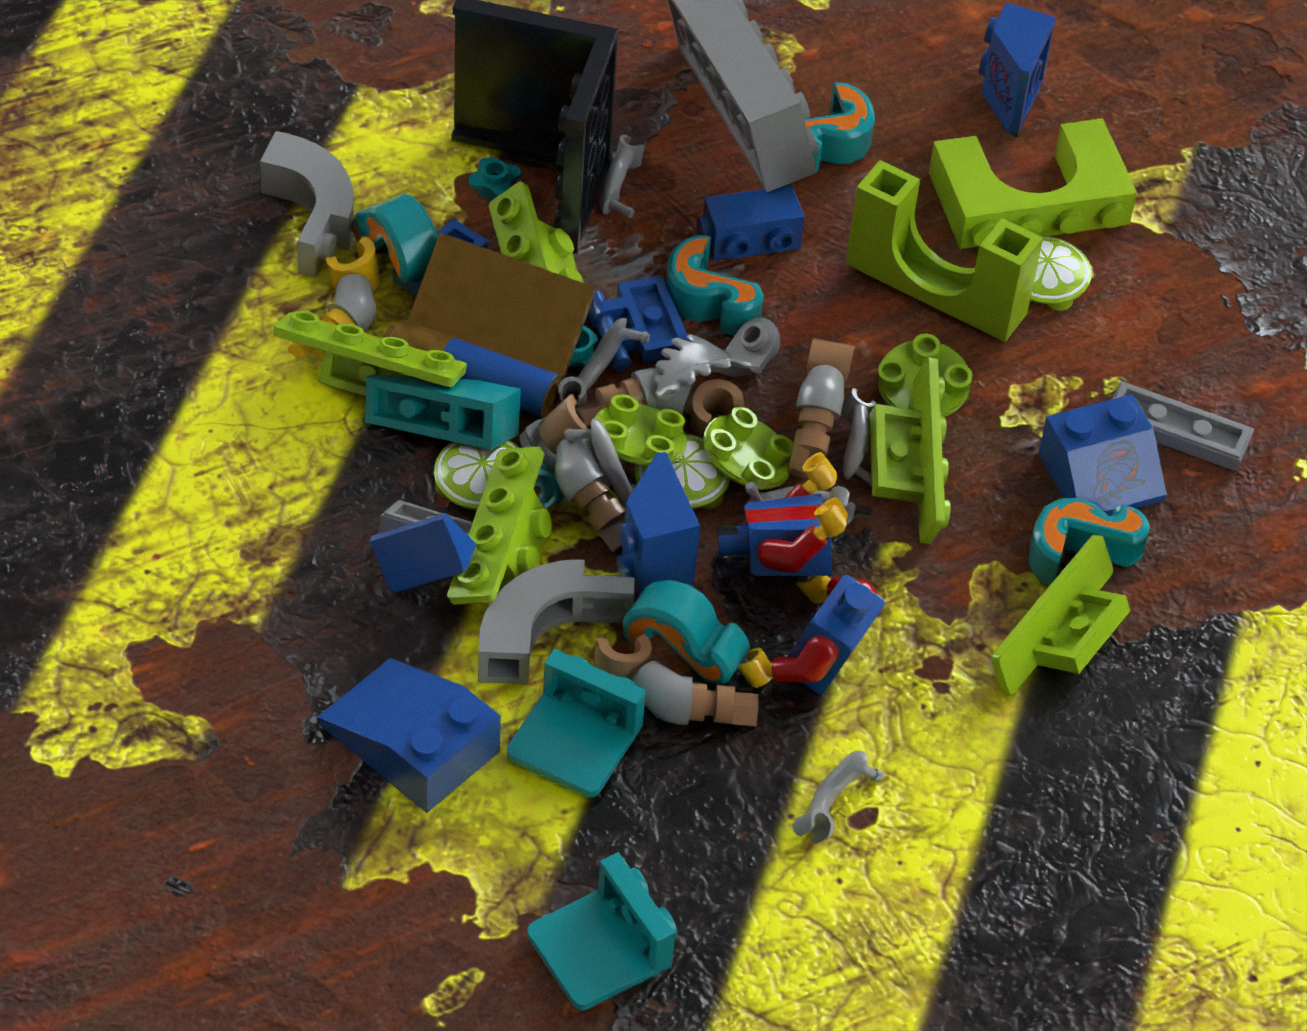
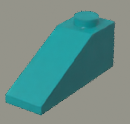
[365,374,521,450]

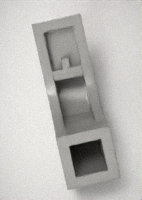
[260,131,354,278]
[478,560,634,684]

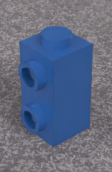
[697,185,804,261]

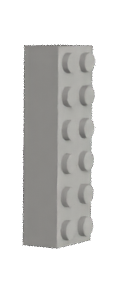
[666,0,819,192]

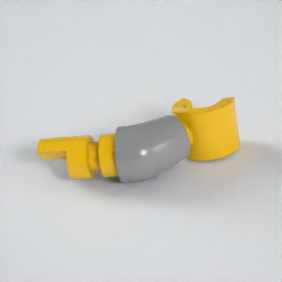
[288,236,381,359]

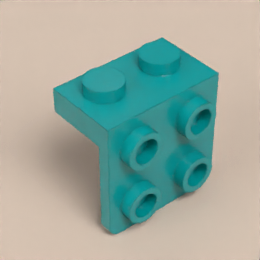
[507,649,646,797]
[527,852,677,1010]

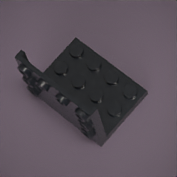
[451,0,618,254]

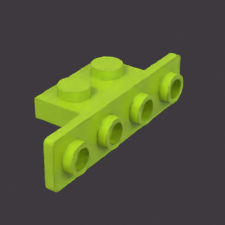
[489,181,584,283]
[273,311,467,396]
[869,357,951,544]
[447,446,552,604]
[991,535,1131,695]

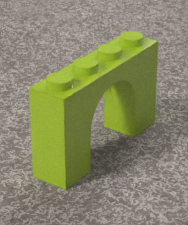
[929,118,1137,249]
[846,160,1043,342]

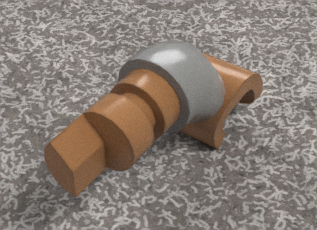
[788,338,855,479]
[575,368,744,438]
[538,394,625,553]
[593,633,758,726]

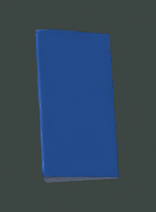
[369,513,476,593]

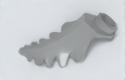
[653,318,780,401]

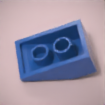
[317,658,501,813]

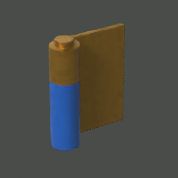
[383,233,597,420]

